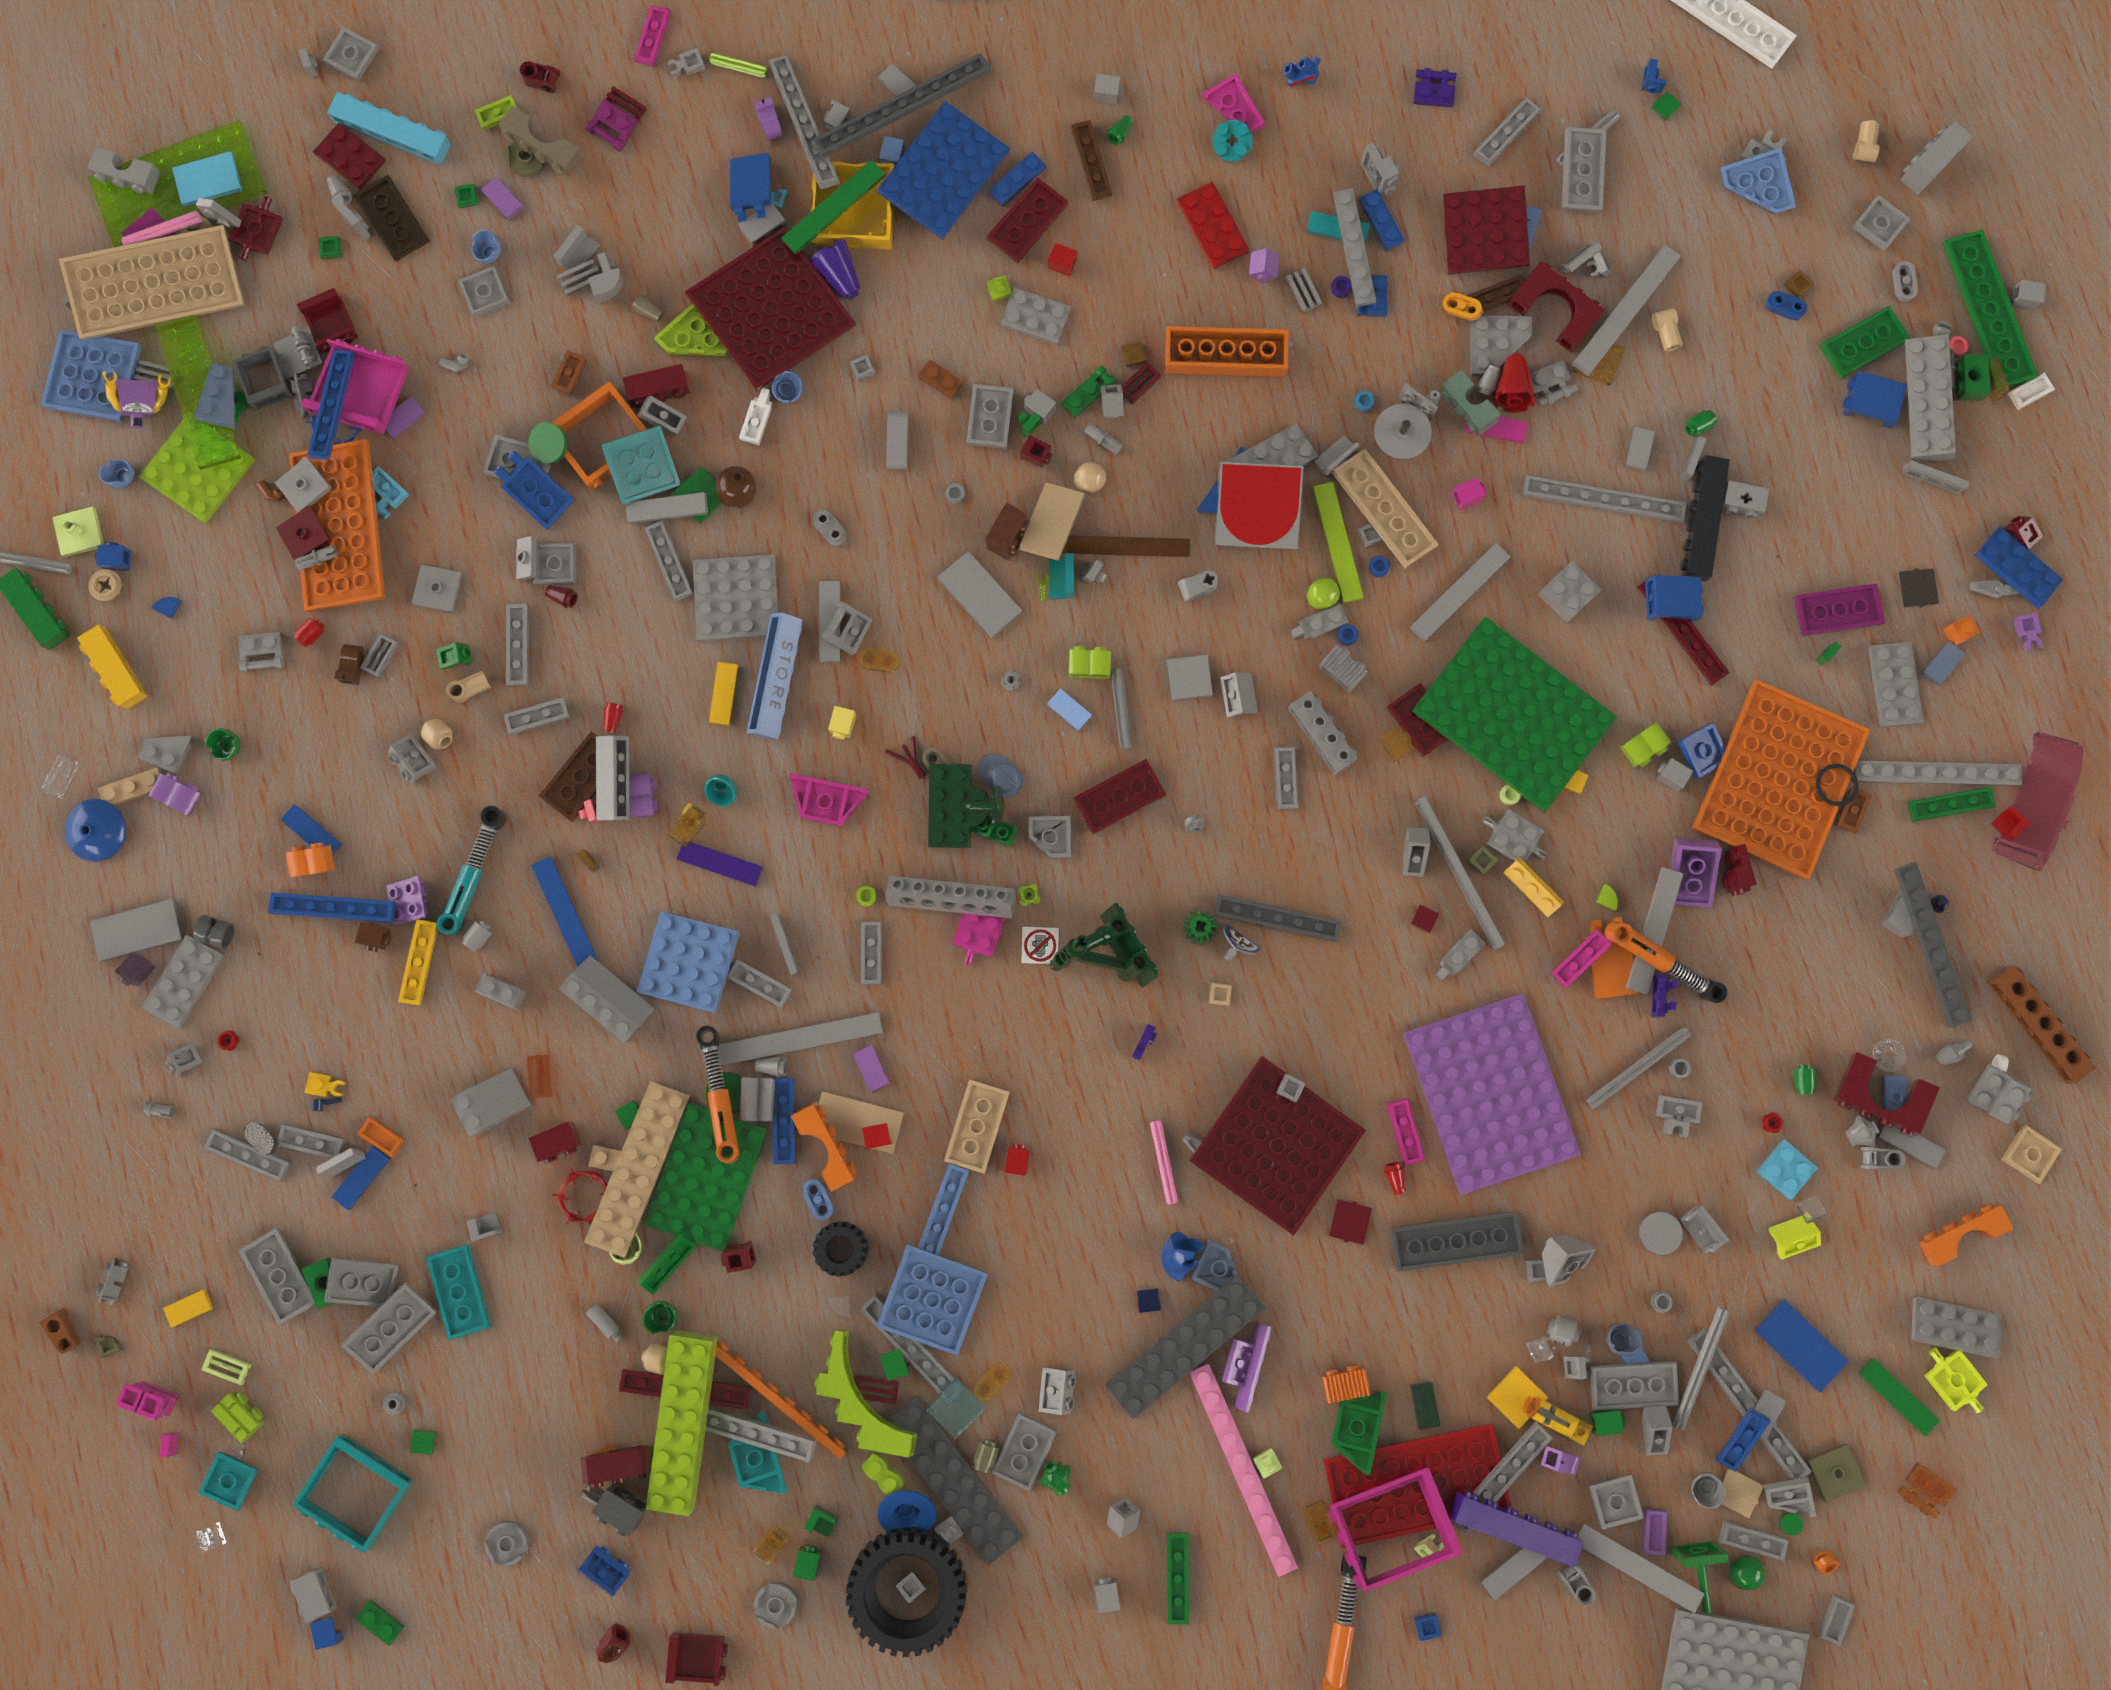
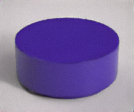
[1331,276,1352,298]

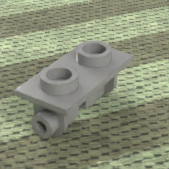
[290,372,314,419]
[95,1258,129,1305]

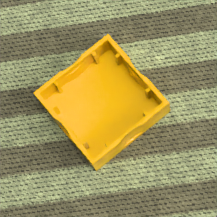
[811,161,894,250]

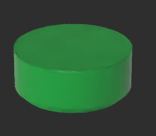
[1779,1512,1803,1536]

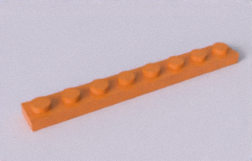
[716,1340,848,1460]

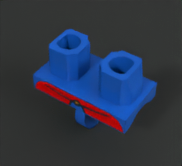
[1284,56,1321,87]

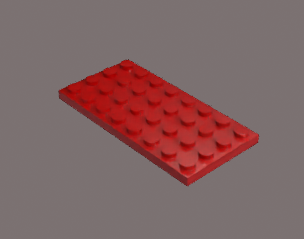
[1323,1423,1512,1548]

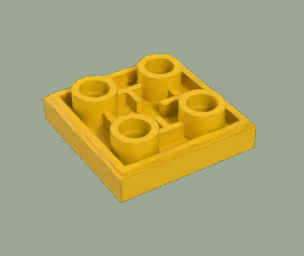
[1486,1366,1548,1429]

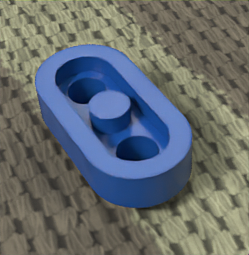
[1765,291,1807,320]

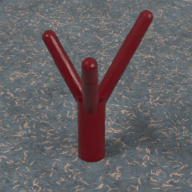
[885,736,926,779]

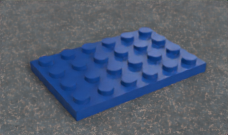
[877,101,1010,240]

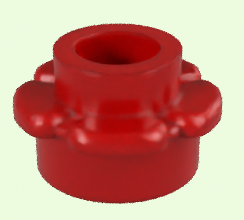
[217,1030,239,1051]
[1762,1112,1783,1133]

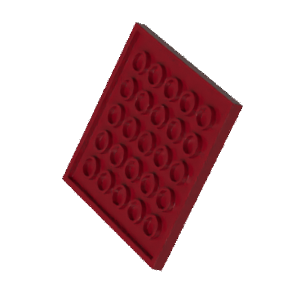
[685,227,856,392]
[1188,1056,1366,1236]

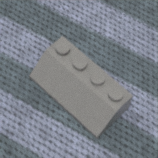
[559,955,655,1043]

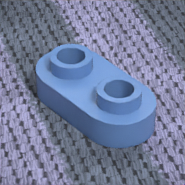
[803,1179,834,1220]

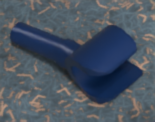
[310,1097,342,1111]

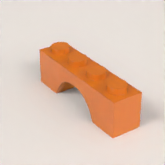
[791,1101,857,1192]
[1918,1203,2014,1266]

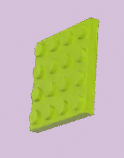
[138,413,256,524]

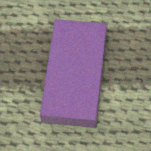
[481,177,524,220]
[386,396,426,438]
[853,1045,890,1092]
[1642,1508,1668,1556]

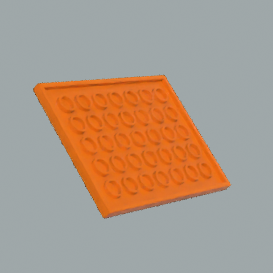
[1691,679,1870,881]

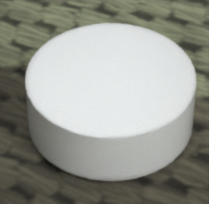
[1991,1054,2009,1072]

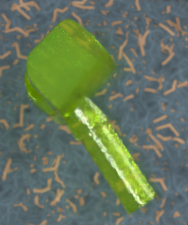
[1037,572,1050,601]

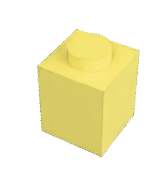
[828,706,856,740]

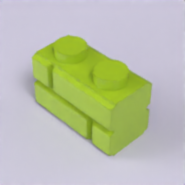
[211,1391,265,1443]

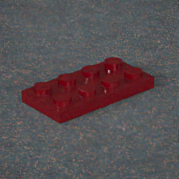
[987,177,1069,263]
[1073,759,1166,835]

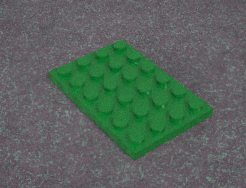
[644,1102,768,1252]

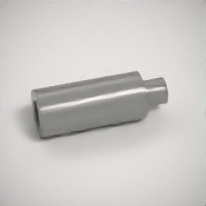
[585,1303,623,1343]

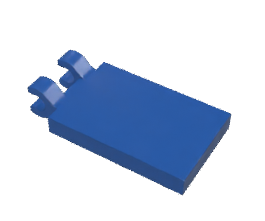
[730,152,771,222]
[494,451,575,530]

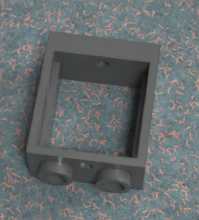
[233,346,294,411]

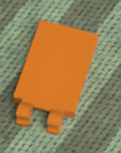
[1586,917,1639,999]

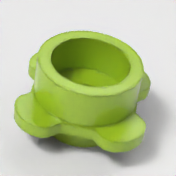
[1018,884,1040,906]

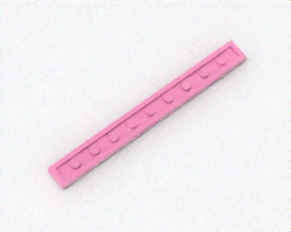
[1189,1363,1298,1577]

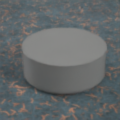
[945,483,966,505]

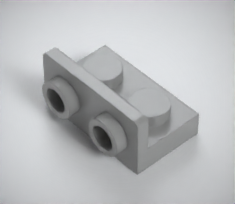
[388,733,436,785]
[1038,1367,1076,1415]

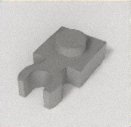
[667,48,706,78]

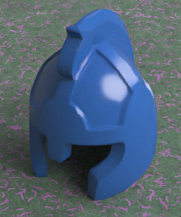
[1161,1232,1204,1282]

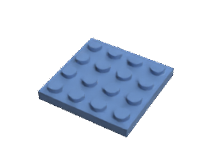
[40,329,142,422]
[637,911,740,1013]
[876,1244,988,1356]

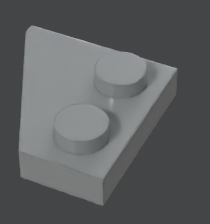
[137,736,194,774]
[1764,1477,1816,1517]

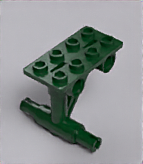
[1050,903,1159,988]

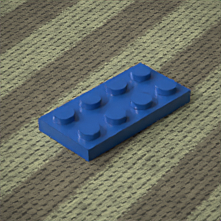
[1974,526,2063,609]

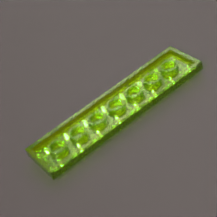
[155,315,241,470]

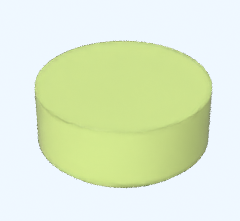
[1499,785,1521,806]

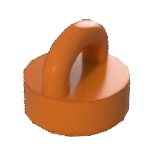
[1813,1550,1839,1575]

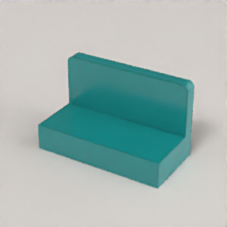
[1049,553,1074,599]

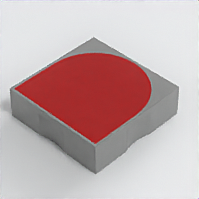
[1214,461,1304,549]

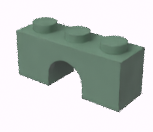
[1441,370,1500,436]

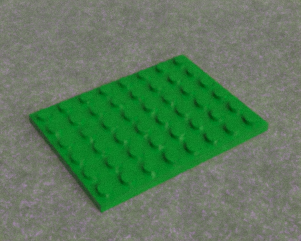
[1412,616,1617,813]

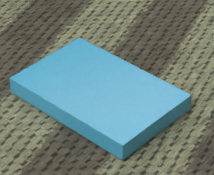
[172,151,243,207]

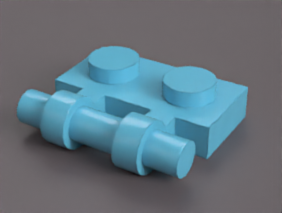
[373,466,409,519]

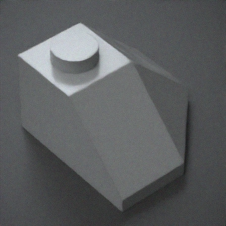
[1542,1234,1596,1287]

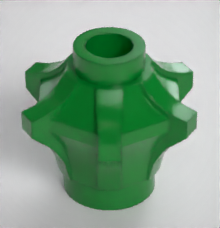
[1039,1461,1071,1496]

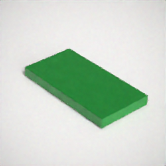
[1819,306,1911,380]

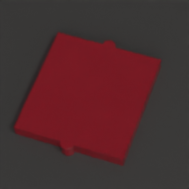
[1329,1199,1372,1245]

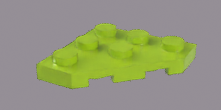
[654,304,728,356]

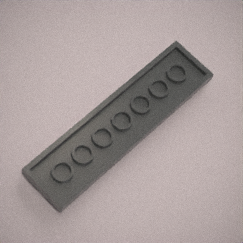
[1105,1274,1266,1419]
[886,1396,1023,1565]

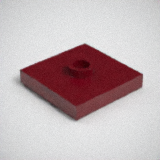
[276,506,332,561]

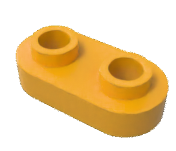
[1443,293,1483,321]

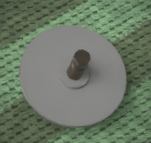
[1374,404,1432,460]

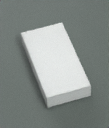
[2007,372,2055,410]

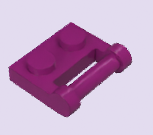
[586,99,639,152]

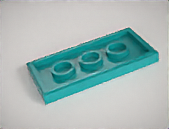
[426,1244,492,1341]

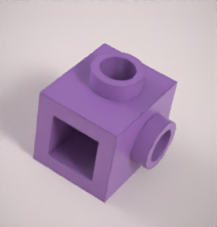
[1249,248,1279,283]

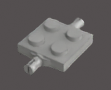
[1482,809,1548,862]

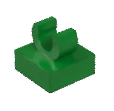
[1018,412,1041,438]

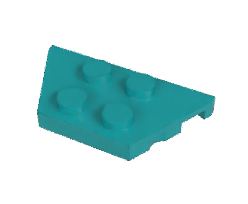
[728,1411,788,1494]

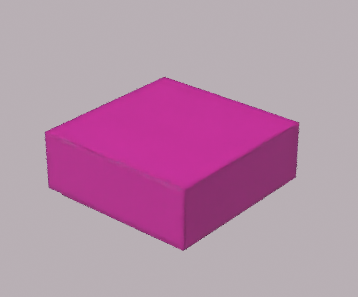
[160,1432,178,1457]

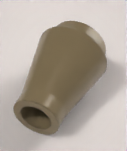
[632,294,664,322]

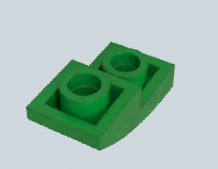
[971,816,1019,848]

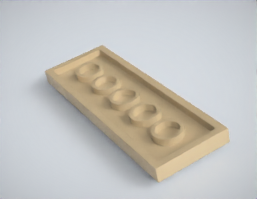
[1332,449,1439,569]

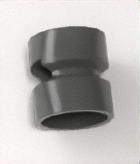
[193,915,235,949]

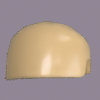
[1074,462,1106,493]

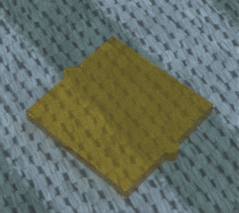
[1989,357,2009,401]

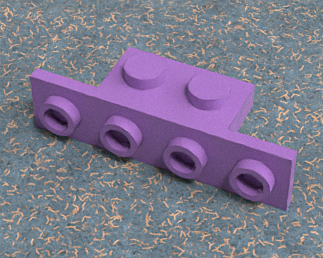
[1222,1322,1271,1413]

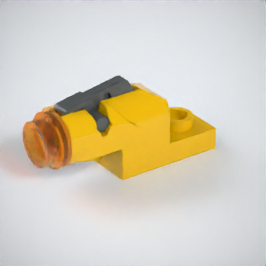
[1523,1396,1593,1446]

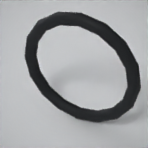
[1815,764,1859,806]

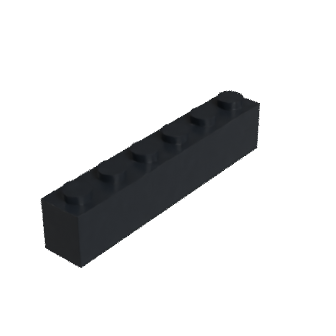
[1680,455,1730,582]

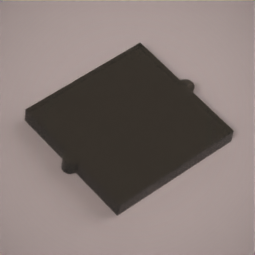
[1899,568,1939,608]

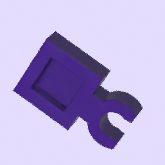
[1132,1024,1157,1060]

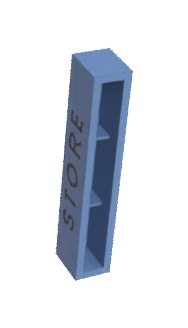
[746,612,802,740]

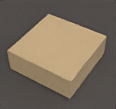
[1209,983,1232,1006]

